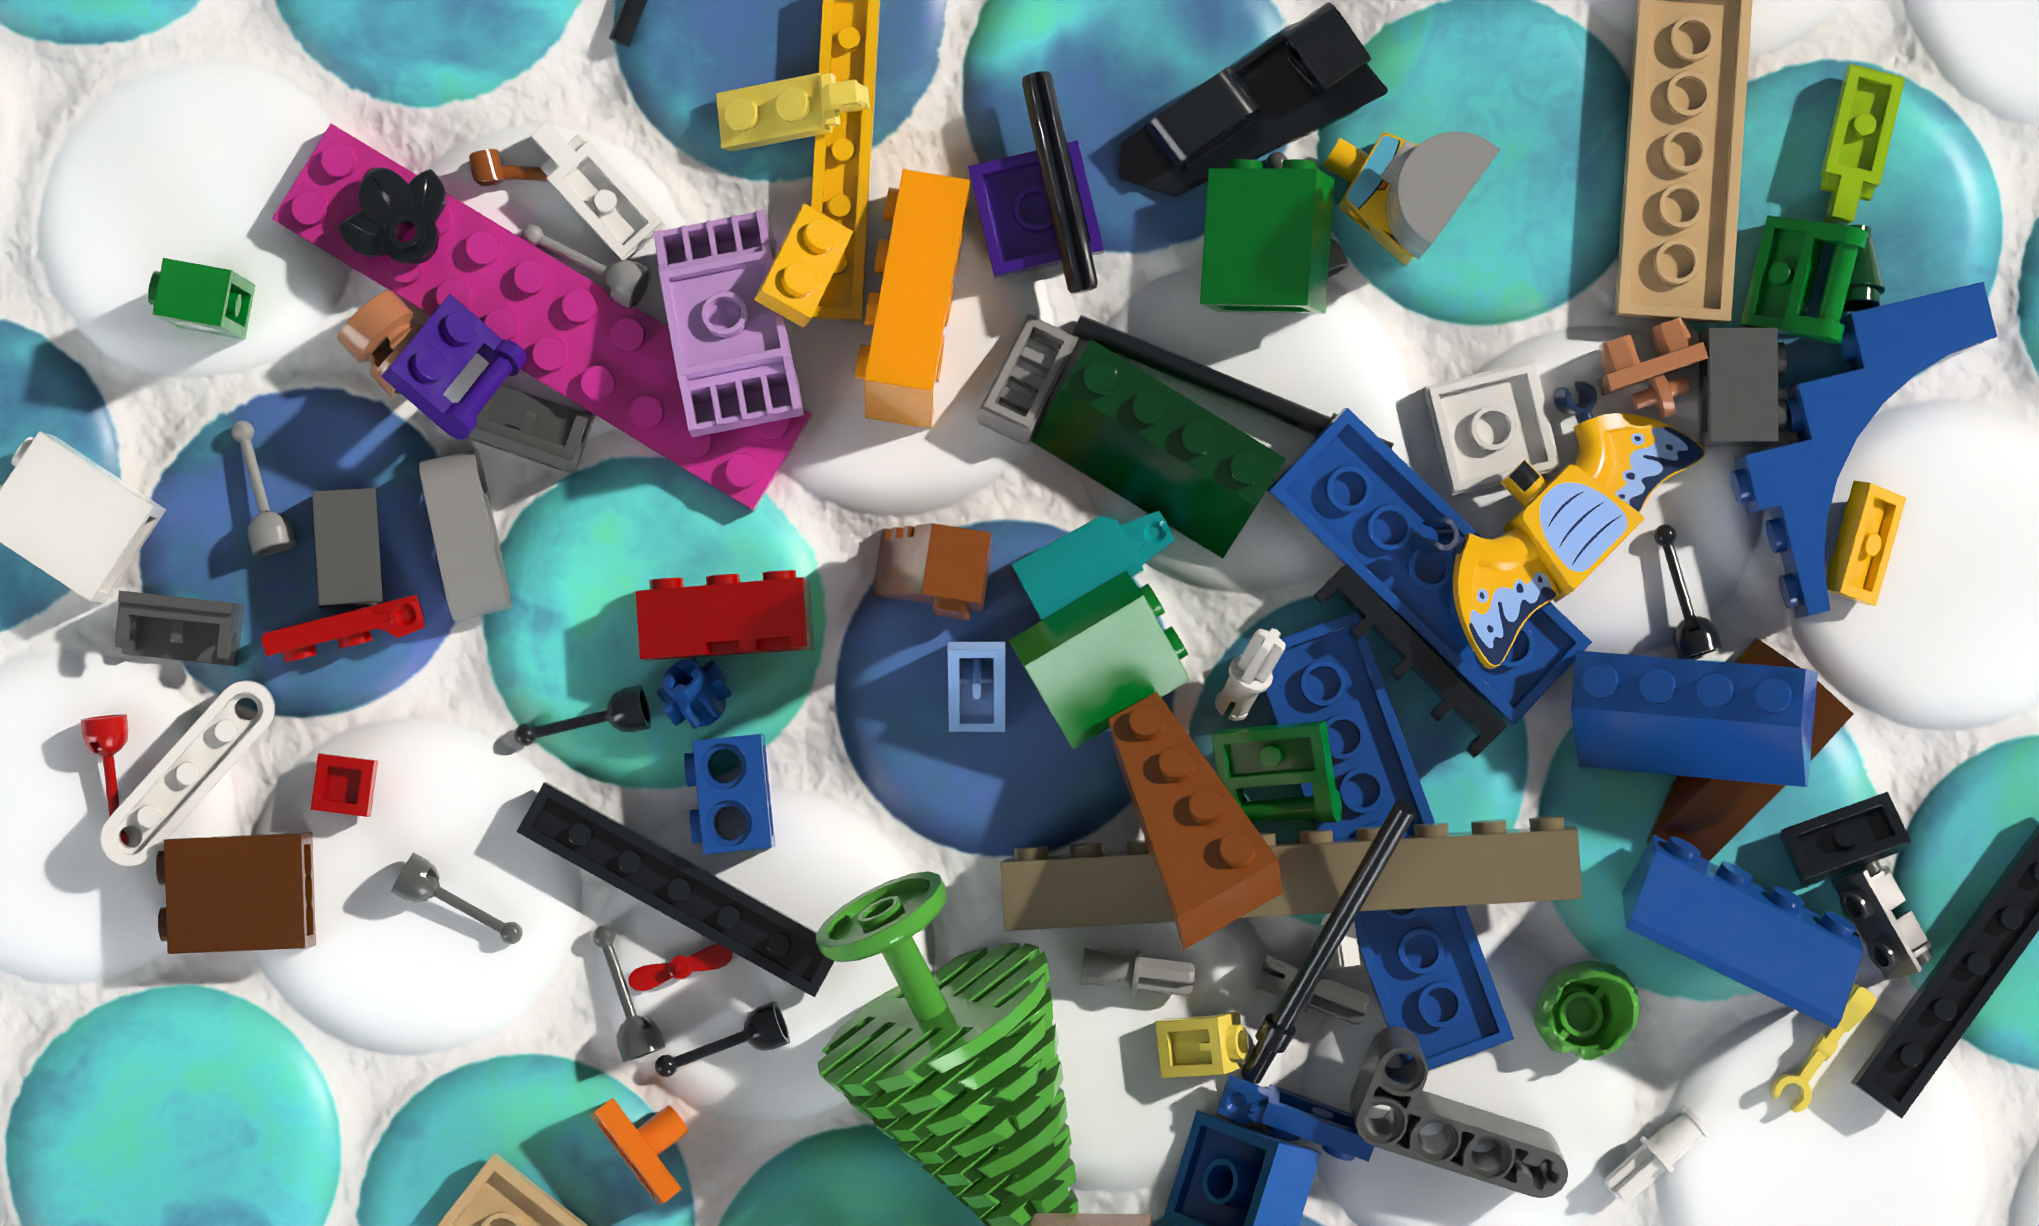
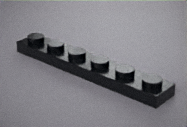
[516,782,835,997]
[1850,824,2039,1119]

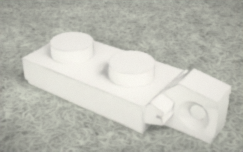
[530,120,666,260]

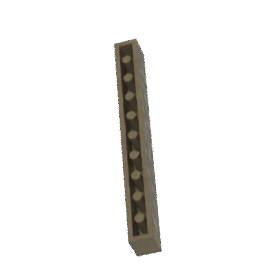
[1000,816,1582,931]

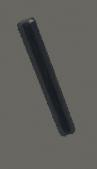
[1022,71,1098,294]

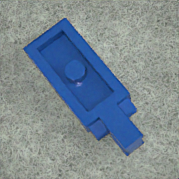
[1217,1075,1374,1162]

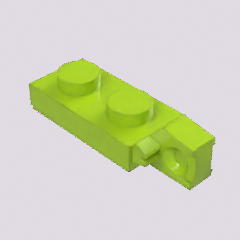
[1820,64,1905,225]

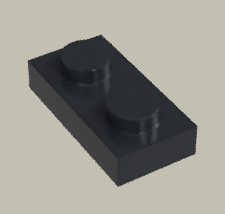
[1780,791,1911,887]

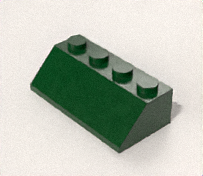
[1031,339,1286,559]

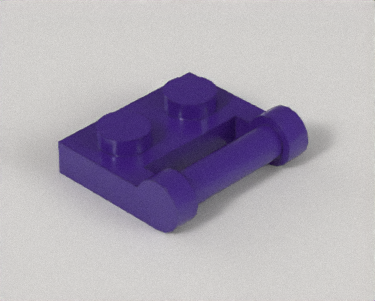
[381,294,527,440]

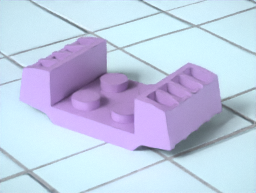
[653,209,805,438]

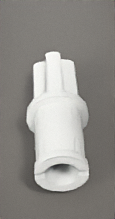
[1215,628,1286,721]
[1605,1106,1710,1204]

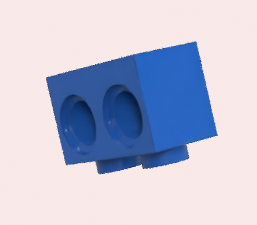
[684,734,776,855]

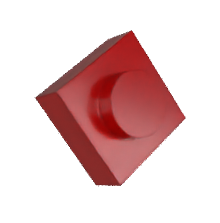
[310,753,378,817]

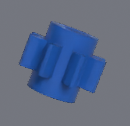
[657,657,732,729]

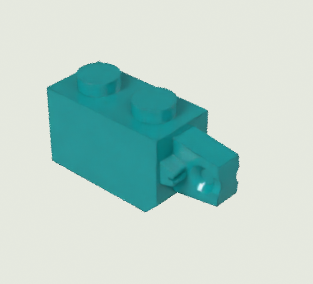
[1011,511,1175,621]

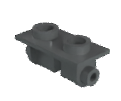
[1831,860,1932,980]

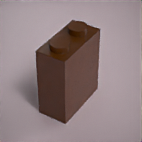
[156,832,316,954]

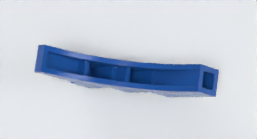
[1730,282,1997,618]

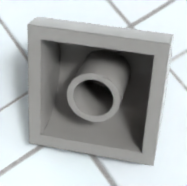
[1380,132,1500,260]

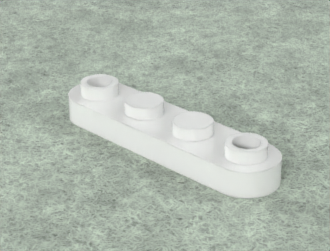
[100,680,275,866]

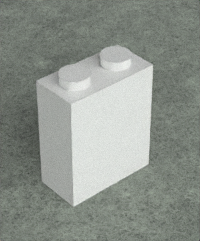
[0,431,166,603]

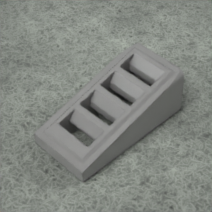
[977,314,1079,445]

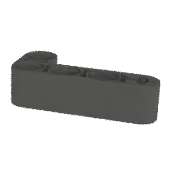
[1349,1026,1568,1198]

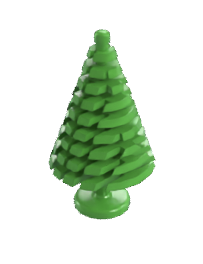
[816,871,1079,1226]

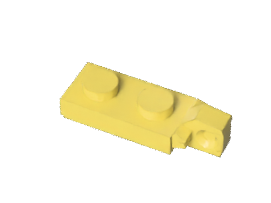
[716,73,870,152]

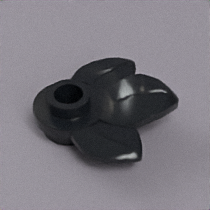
[338,167,446,265]

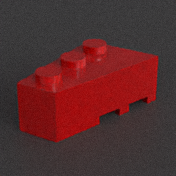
[636,570,814,661]

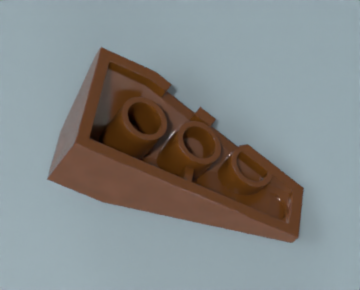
[1646,638,1854,861]

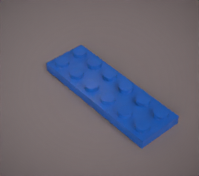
[1267,408,1592,725]

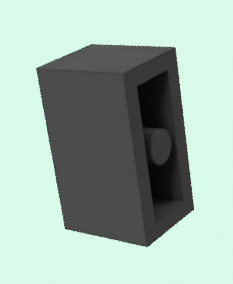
[1698,328,1787,446]

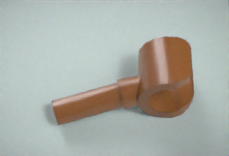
[469,149,548,187]

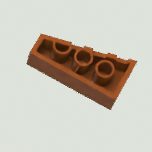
[872,523,993,621]
[1108,692,1283,950]

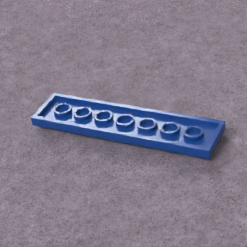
[1265,611,1514,1070]

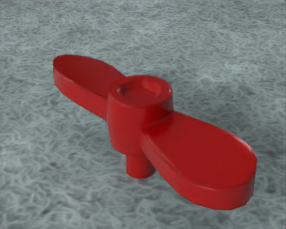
[628,944,733,991]

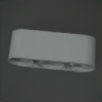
[419,449,511,621]

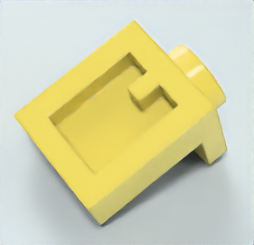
[1155,1011,1249,1078]

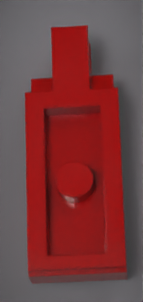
[261,594,426,663]

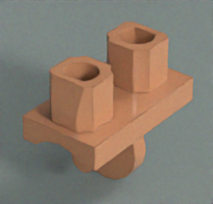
[1597,317,1709,418]

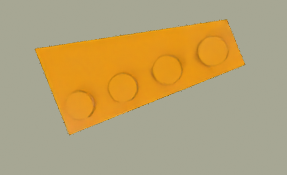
[855,169,970,429]

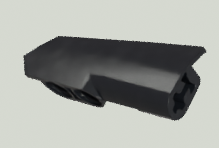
[1119,2,1388,197]

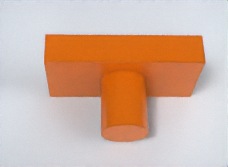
[590,1098,689,1205]

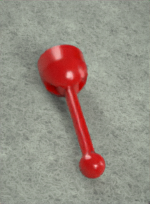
[81,714,129,845]

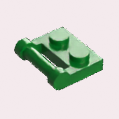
[1740,215,1868,344]
[1211,720,1342,823]

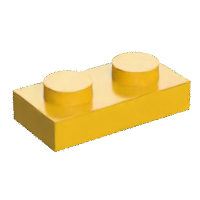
[754,203,854,328]
[1826,480,1906,606]

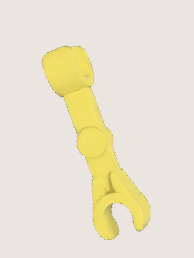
[1770,984,1876,1113]

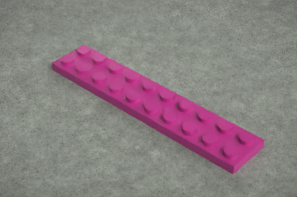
[272,123,813,511]

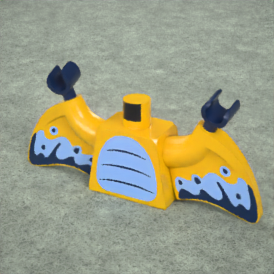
[1415,381,1705,669]

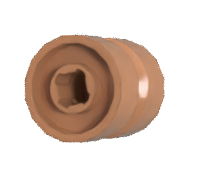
[337,290,422,397]

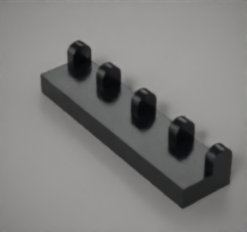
[1313,564,1507,758]

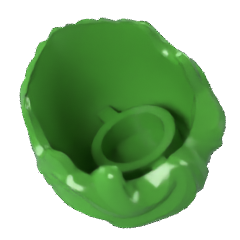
[1533,960,1641,1061]

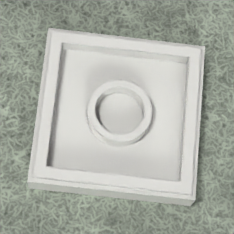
[1423,360,1562,497]

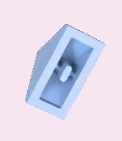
[947,642,1006,732]

